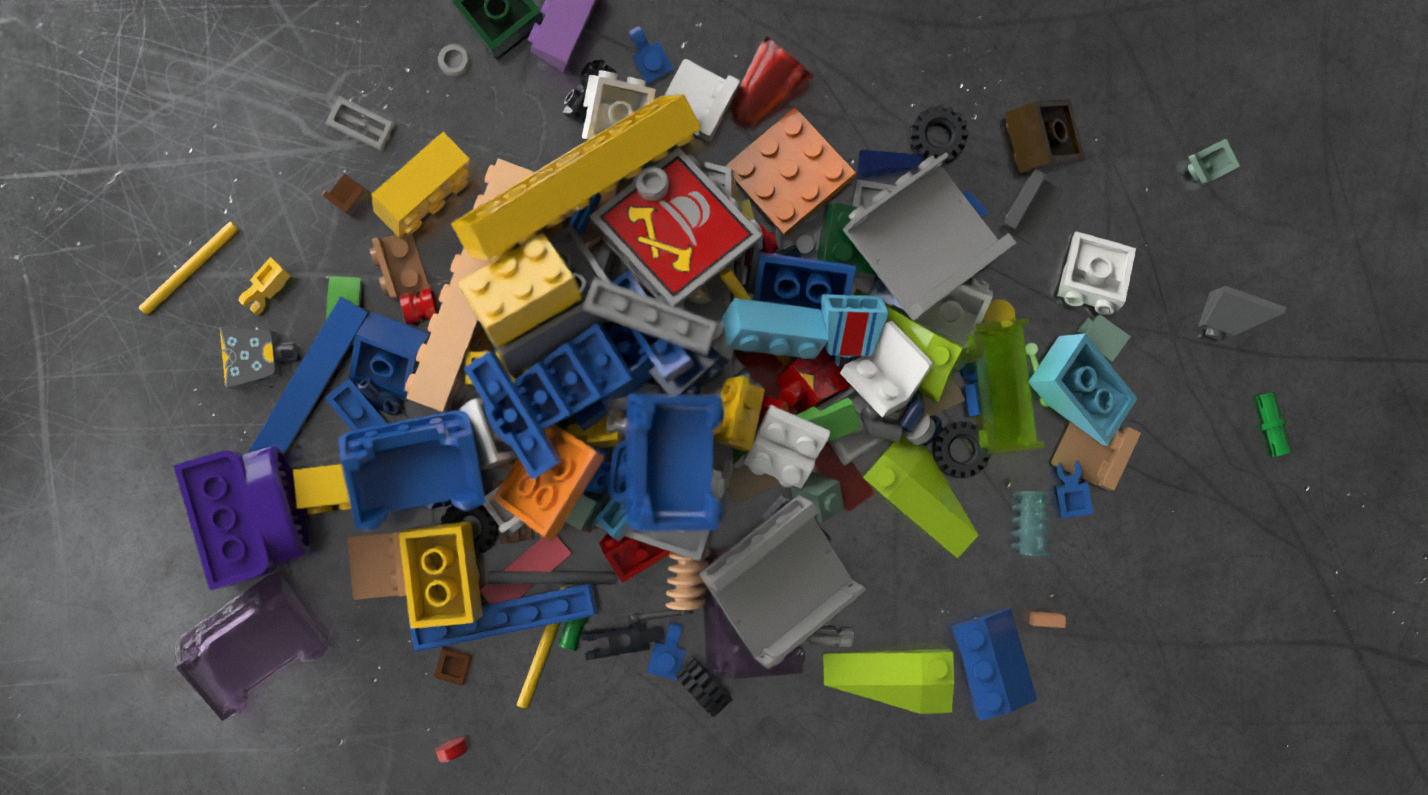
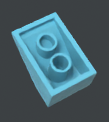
[1028,334,1138,445]

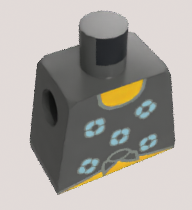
[220,327,297,389]

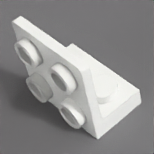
[664,59,740,143]
[840,321,933,418]

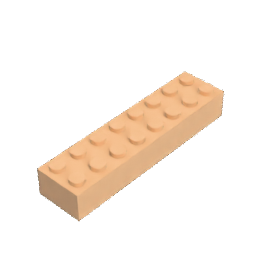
[405,158,534,412]

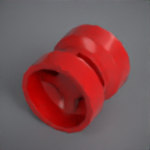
[400,288,439,325]

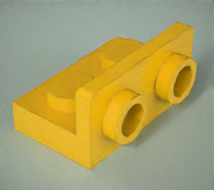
[713,376,765,452]

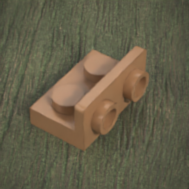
[370,233,430,301]

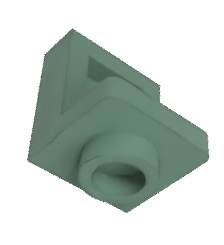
[1188,138,1242,185]

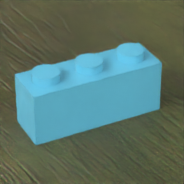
[722,298,828,359]

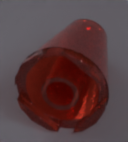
[730,36,815,125]

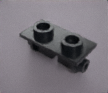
[562,60,616,125]

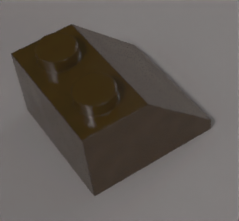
[1004,99,1085,173]

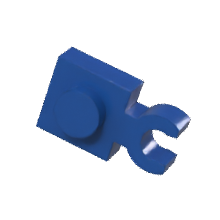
[1056,460,1094,519]

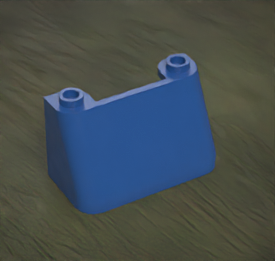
[626,394,725,532]
[339,411,486,530]

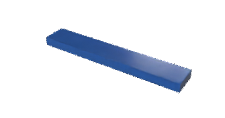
[248,296,369,455]
[408,583,598,652]

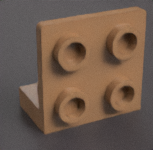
[1051,421,1141,491]
[347,532,406,600]

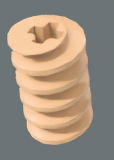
[665,549,710,610]

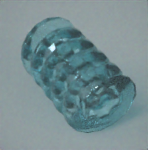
[1010,491,1053,556]

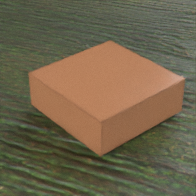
[1029,612,1066,628]

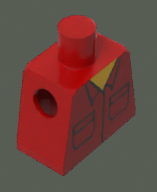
[776,348,851,412]

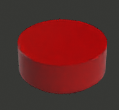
[435,737,468,762]

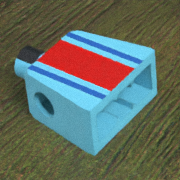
[821,294,888,368]

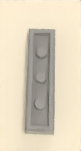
[583,277,719,355]

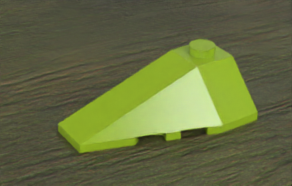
[854,289,968,403]
[863,433,979,558]
[823,649,954,714]

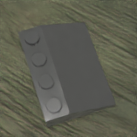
[460,225,610,376]

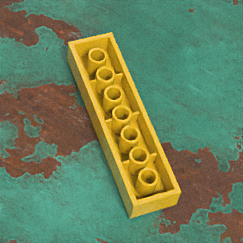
[451,94,702,262]

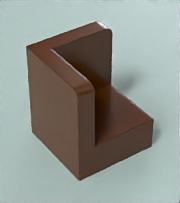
[321,173,371,218]

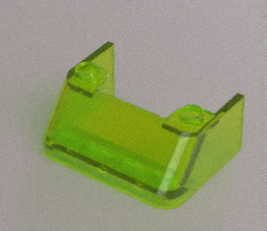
[967,318,1044,455]

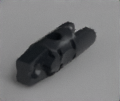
[581,622,665,661]

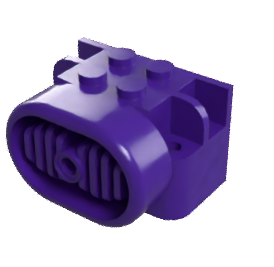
[173,446,310,591]

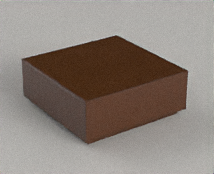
[434,646,474,686]

